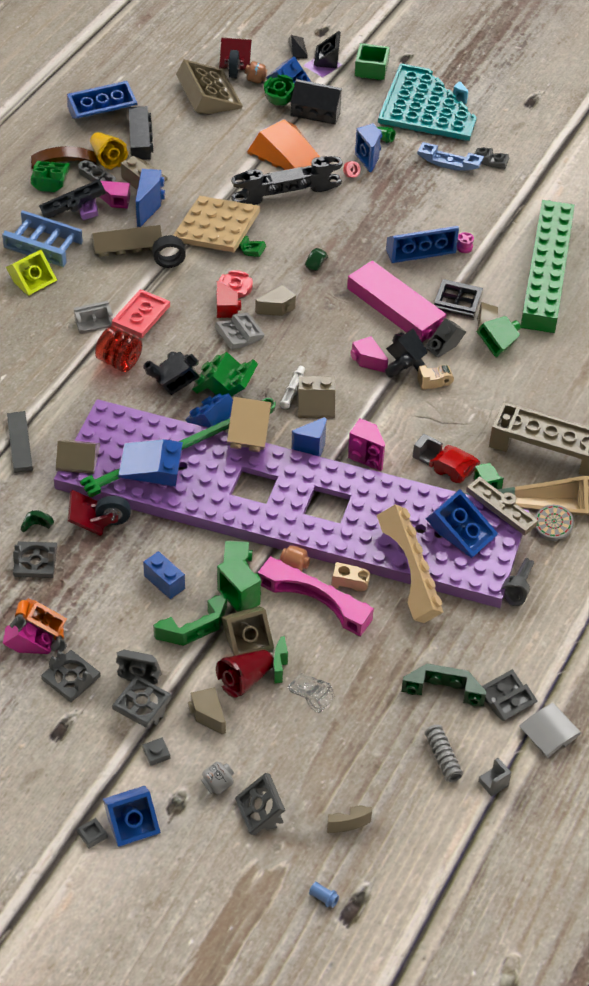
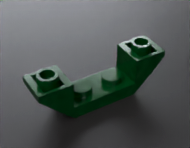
[401,663,486,706]

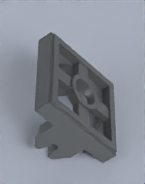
[13,541,58,578]
[41,650,101,702]
[112,675,172,729]
[235,773,286,835]

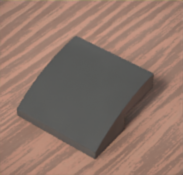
[482,669,538,721]

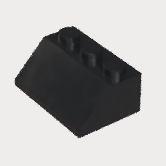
[290,79,342,125]

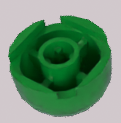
[264,74,295,106]

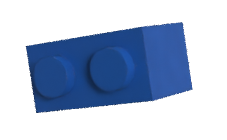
[143,551,185,600]

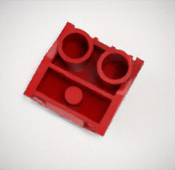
[429,445,480,483]

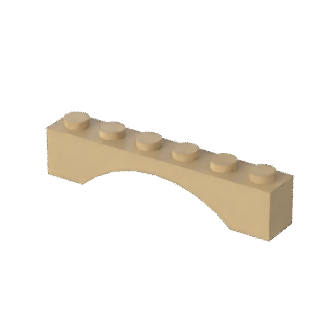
[376,504,444,623]

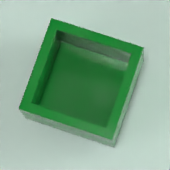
[354,43,390,80]
[217,555,262,612]

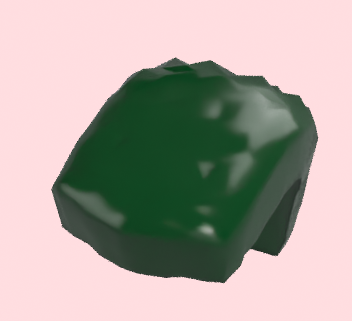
[305,248,328,271]
[21,510,54,532]

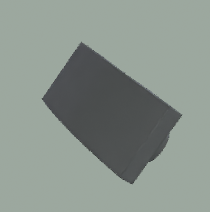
[474,147,509,169]

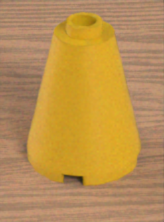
[90,132,128,170]

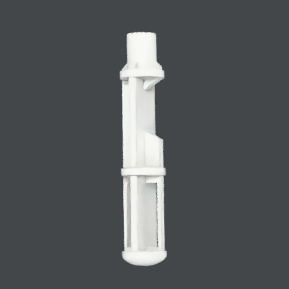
[279,366,305,409]

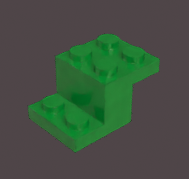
[192,352,258,397]

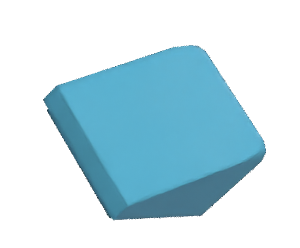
[453,81,468,104]

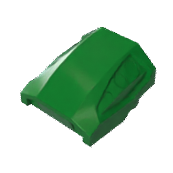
[31,161,70,192]

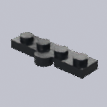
[39,179,106,219]

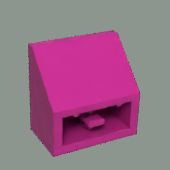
[348,418,385,471]

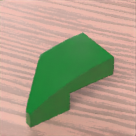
[239,236,266,257]

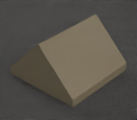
[56,440,100,474]

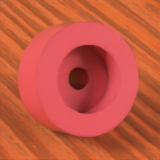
[343,161,361,178]

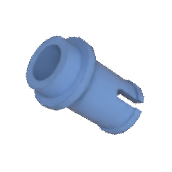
[309,882,339,908]

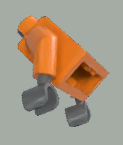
[10,598,67,652]

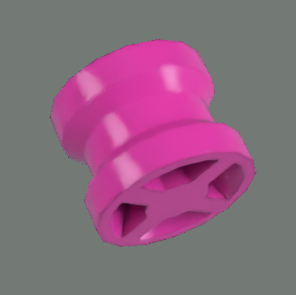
[457,232,474,253]

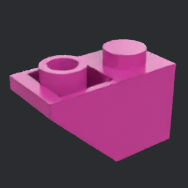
[100,181,131,209]
[3,621,53,654]

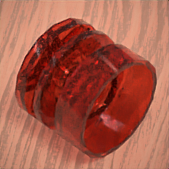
[95,326,142,372]

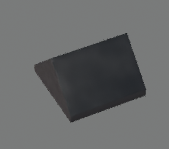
[314,31,341,68]

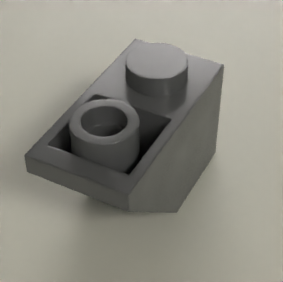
[425,318,466,358]

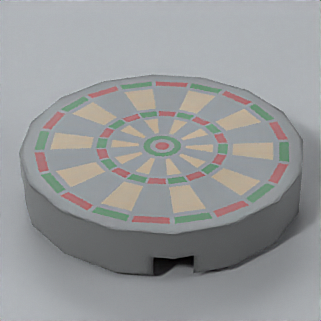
[535,504,574,541]

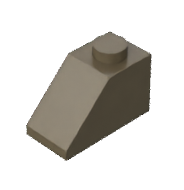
[255,284,296,316]
[188,687,226,734]

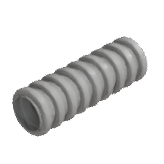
[425,725,463,782]

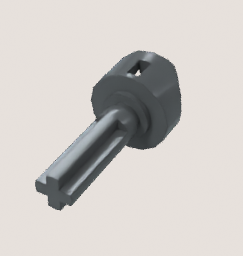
[501,558,534,606]

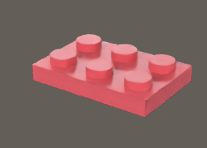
[112,289,170,338]

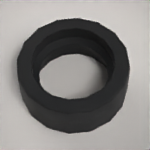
[152,235,186,268]

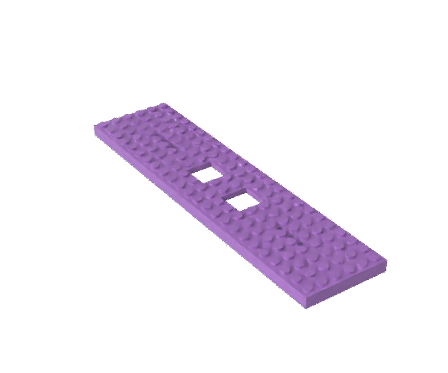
[54,399,529,608]

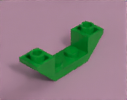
[153,593,227,646]

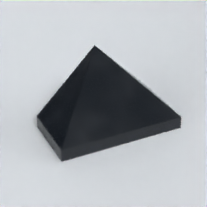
[288,35,308,59]

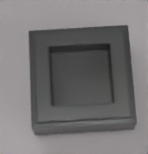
[77,818,108,849]

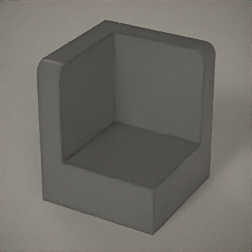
[413,433,443,465]
[478,758,512,796]

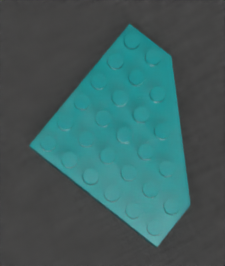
[378,63,477,141]

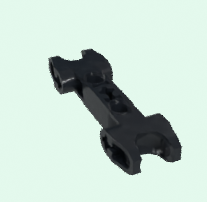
[231,156,343,205]

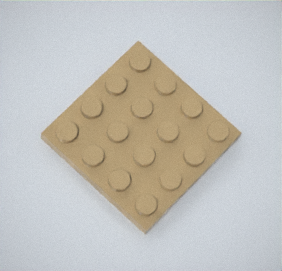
[173,196,260,253]

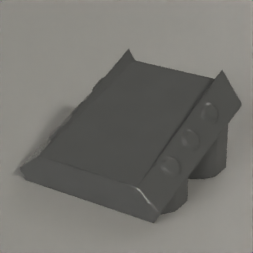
[116,649,162,684]

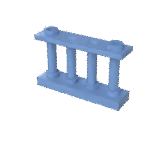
[2,210,83,267]

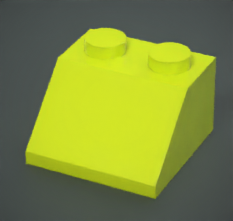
[6,250,57,296]

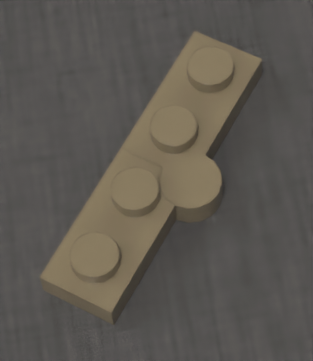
[466,477,538,536]

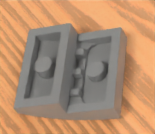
[215,313,265,350]
[519,703,581,758]

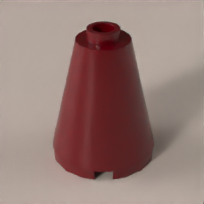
[216,650,274,698]

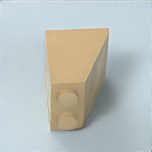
[227,397,271,452]

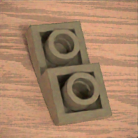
[477,302,498,330]
[327,805,372,833]

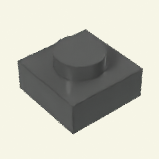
[142,737,171,766]

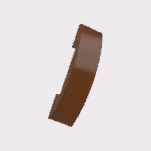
[31,146,97,169]

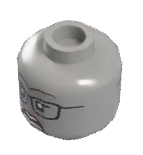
[201,762,234,794]

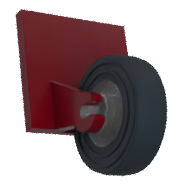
[219,38,252,78]
[68,490,131,536]

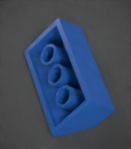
[67,81,137,119]
[386,226,459,263]

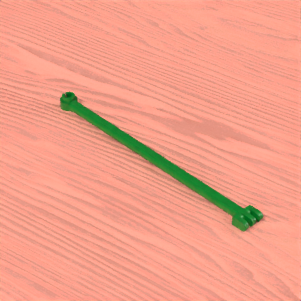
[80,398,276,497]

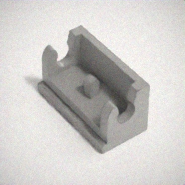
[74,301,113,334]

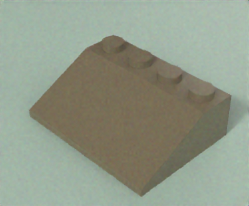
[176,59,243,114]

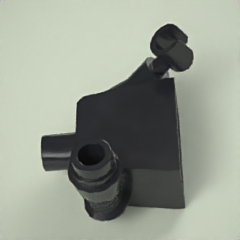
[385,329,427,378]
[143,352,200,395]

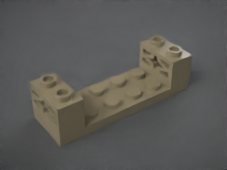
[489,402,589,476]

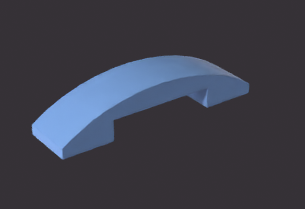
[417,142,484,171]

